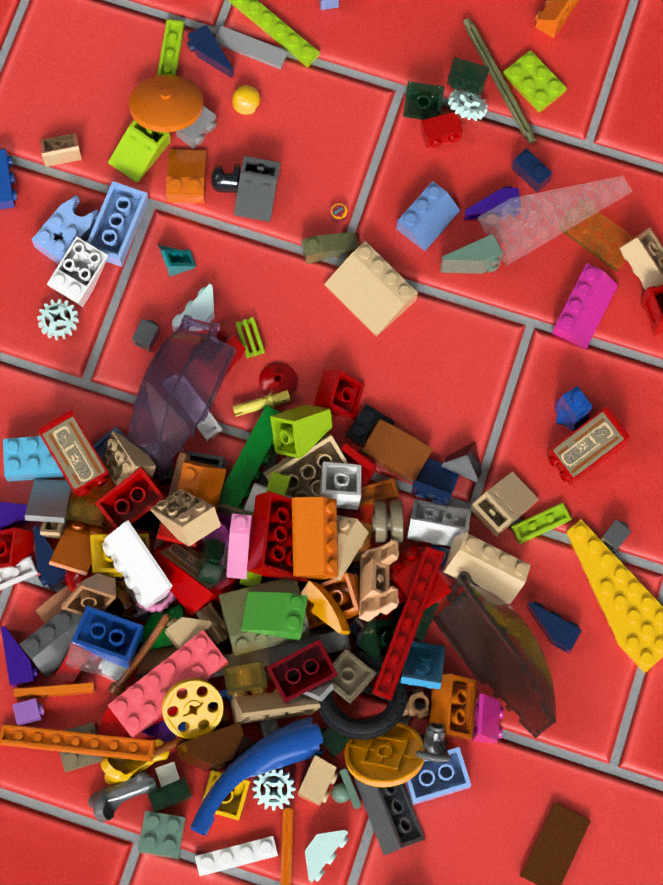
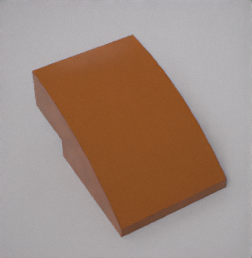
[361,420,433,482]

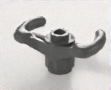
[416,723,450,762]

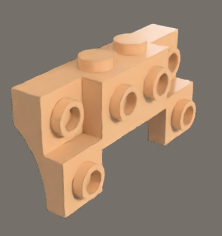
[359,539,399,622]

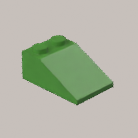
[241,592,308,641]

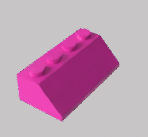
[552,263,618,350]

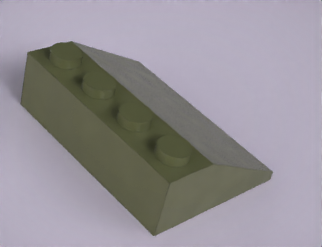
[218,579,311,656]

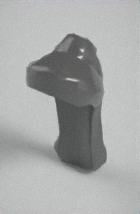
[88,772,158,822]

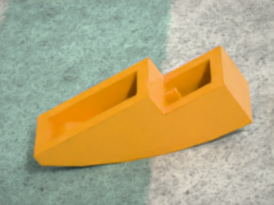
[300,581,350,635]

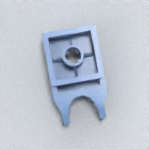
[32,195,99,265]

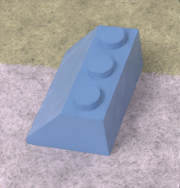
[396,181,460,251]

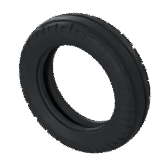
[318,651,407,740]

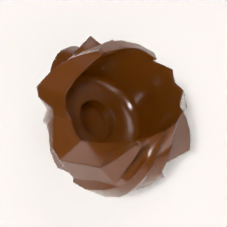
[104,581,138,621]

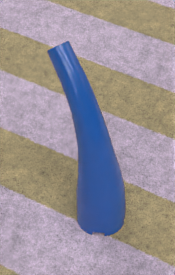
[190,717,323,836]

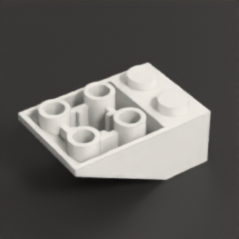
[47,236,108,307]

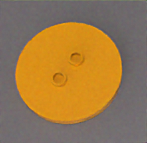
[345,722,425,787]

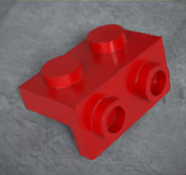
[341,443,377,485]

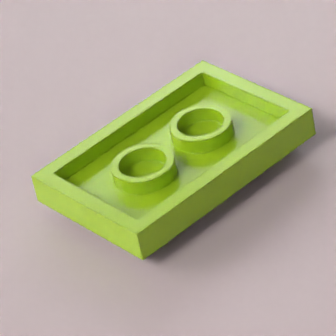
[503,50,567,113]

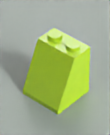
[270,404,333,458]

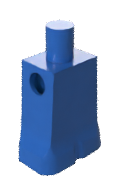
[554,386,592,432]

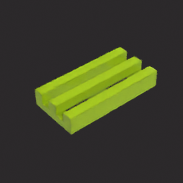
[235,317,265,359]

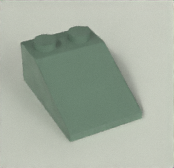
[440,234,503,274]

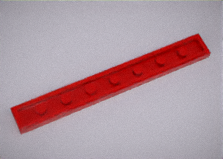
[372,546,445,701]

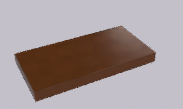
[520,803,591,885]

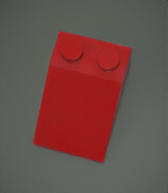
[389,545,452,609]

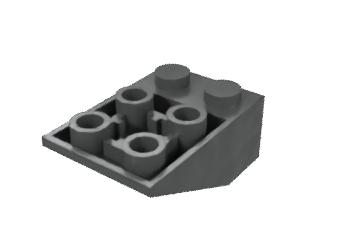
[234,156,281,222]

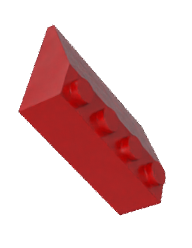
[247,491,309,583]

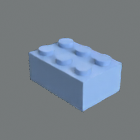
[406,747,471,805]

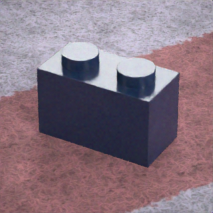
[511,148,553,193]

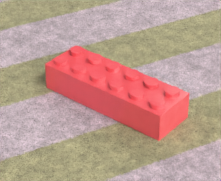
[108,630,230,737]

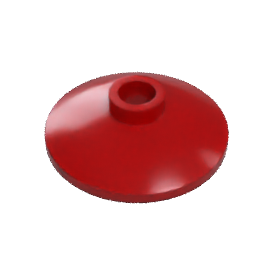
[259,363,297,396]

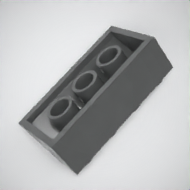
[20,609,82,678]
[354,779,426,856]

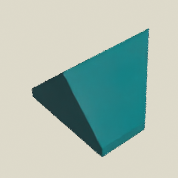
[157,244,197,277]

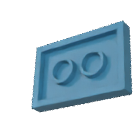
[401,641,446,689]

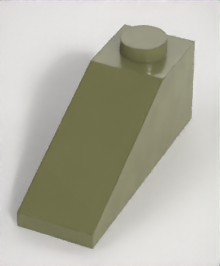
[301,232,359,264]

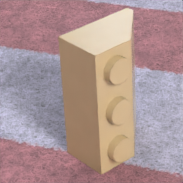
[620,227,663,290]

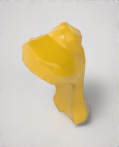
[101,739,170,786]

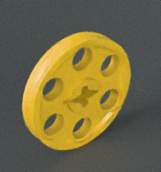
[162,678,223,739]

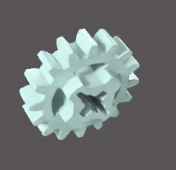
[448,88,488,121]
[37,299,79,340]
[252,767,296,811]

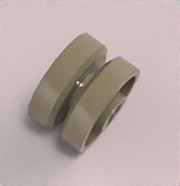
[372,500,403,544]

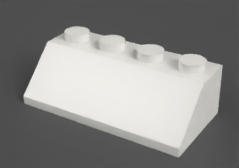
[102,520,172,609]

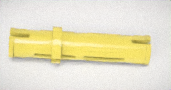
[232,390,291,417]

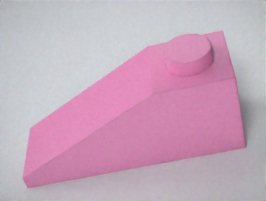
[226,514,253,579]

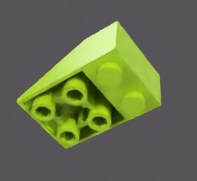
[108,120,171,184]

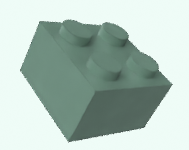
[138,811,186,859]

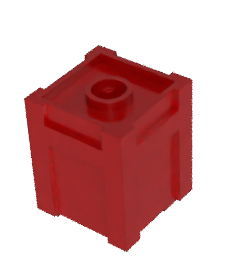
[640,285,663,336]

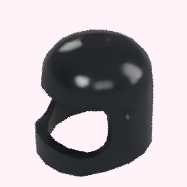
[211,164,240,193]

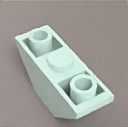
[172,283,215,332]
[305,830,349,883]

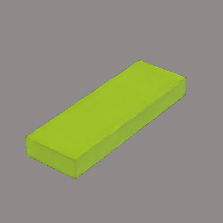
[511,503,572,545]

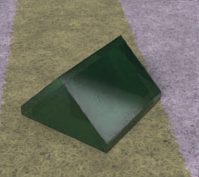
[403,81,444,120]
[358,620,397,660]

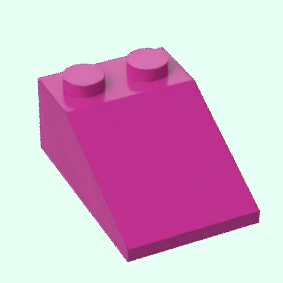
[473,694,504,743]

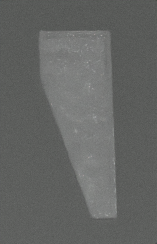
[477,176,633,266]

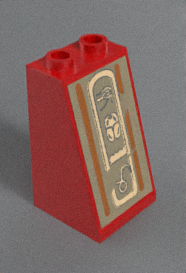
[547,407,630,485]
[37,410,110,498]
[150,541,235,616]

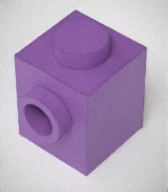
[12,698,45,726]

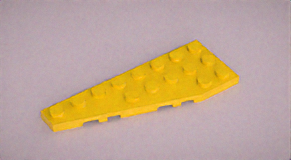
[566,519,663,674]

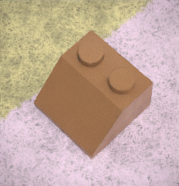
[61,573,116,615]

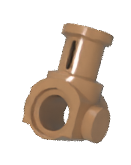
[402,689,430,719]

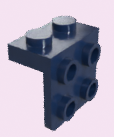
[412,458,459,506]

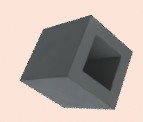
[132,319,160,352]
[601,520,631,553]

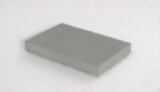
[25,478,72,523]

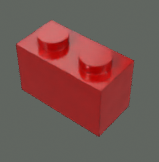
[420,112,463,148]

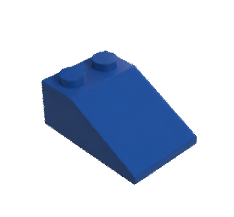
[71,606,143,669]

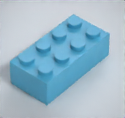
[3,436,64,482]

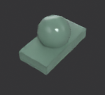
[331,769,361,810]

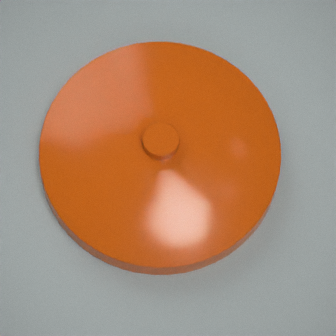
[129,75,203,132]

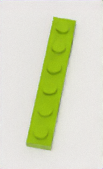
[228,0,320,68]

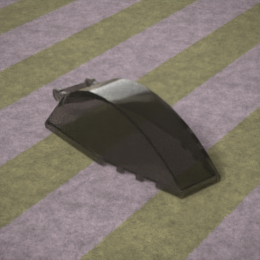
[433,571,556,738]

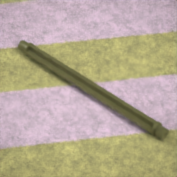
[463,18,536,144]

